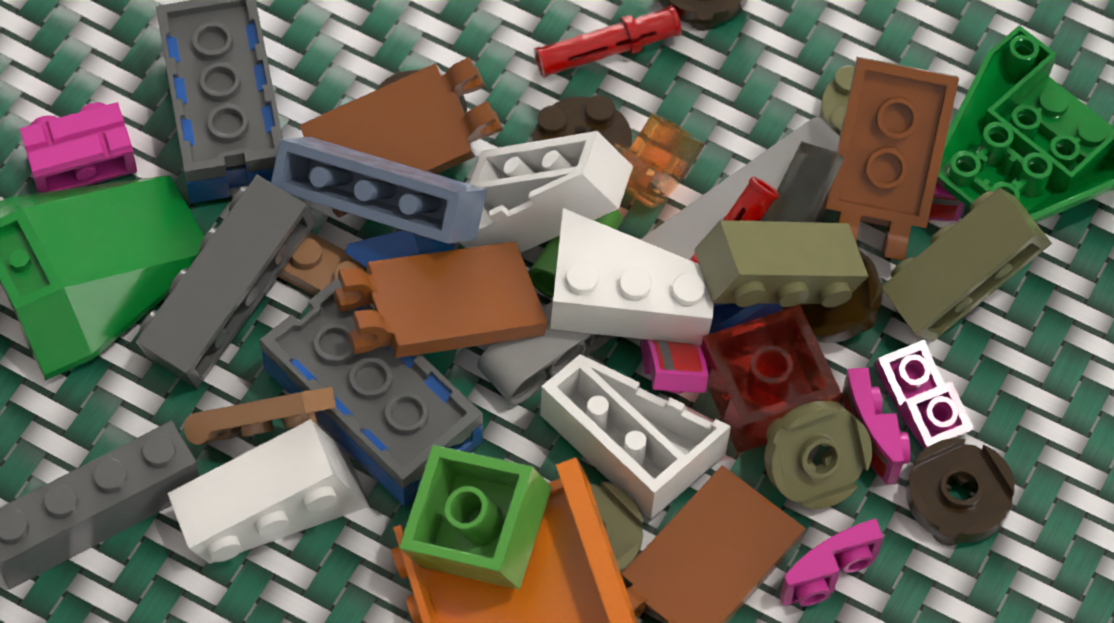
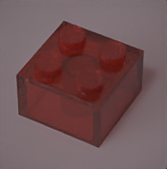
[701,305,841,453]

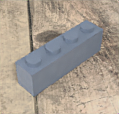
[271,137,487,244]

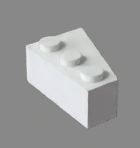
[459,131,633,253]
[550,208,714,346]
[540,354,731,520]
[168,419,370,564]

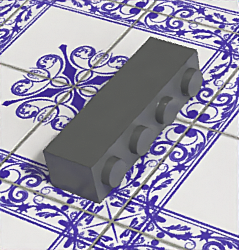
[136,175,316,389]
[0,420,200,590]

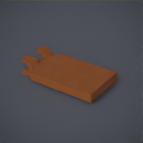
[825,56,959,261]
[299,57,503,218]
[334,241,548,358]
[621,465,806,623]

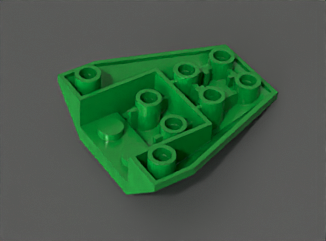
[937,25,1114,223]
[0,175,205,380]

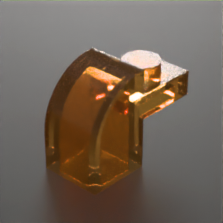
[614,113,706,208]

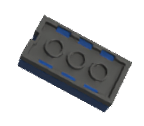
[156,0,283,204]
[260,278,483,507]

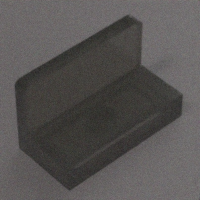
[762,141,844,223]

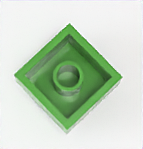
[399,445,552,590]

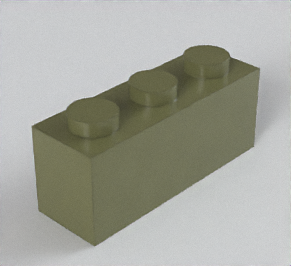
[883,187,1052,342]
[694,220,868,307]

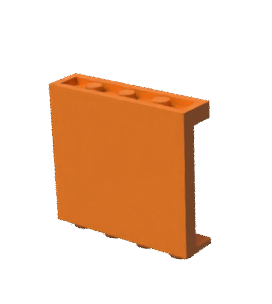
[391,457,638,623]

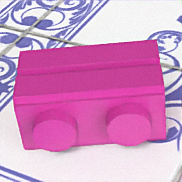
[19,102,138,193]

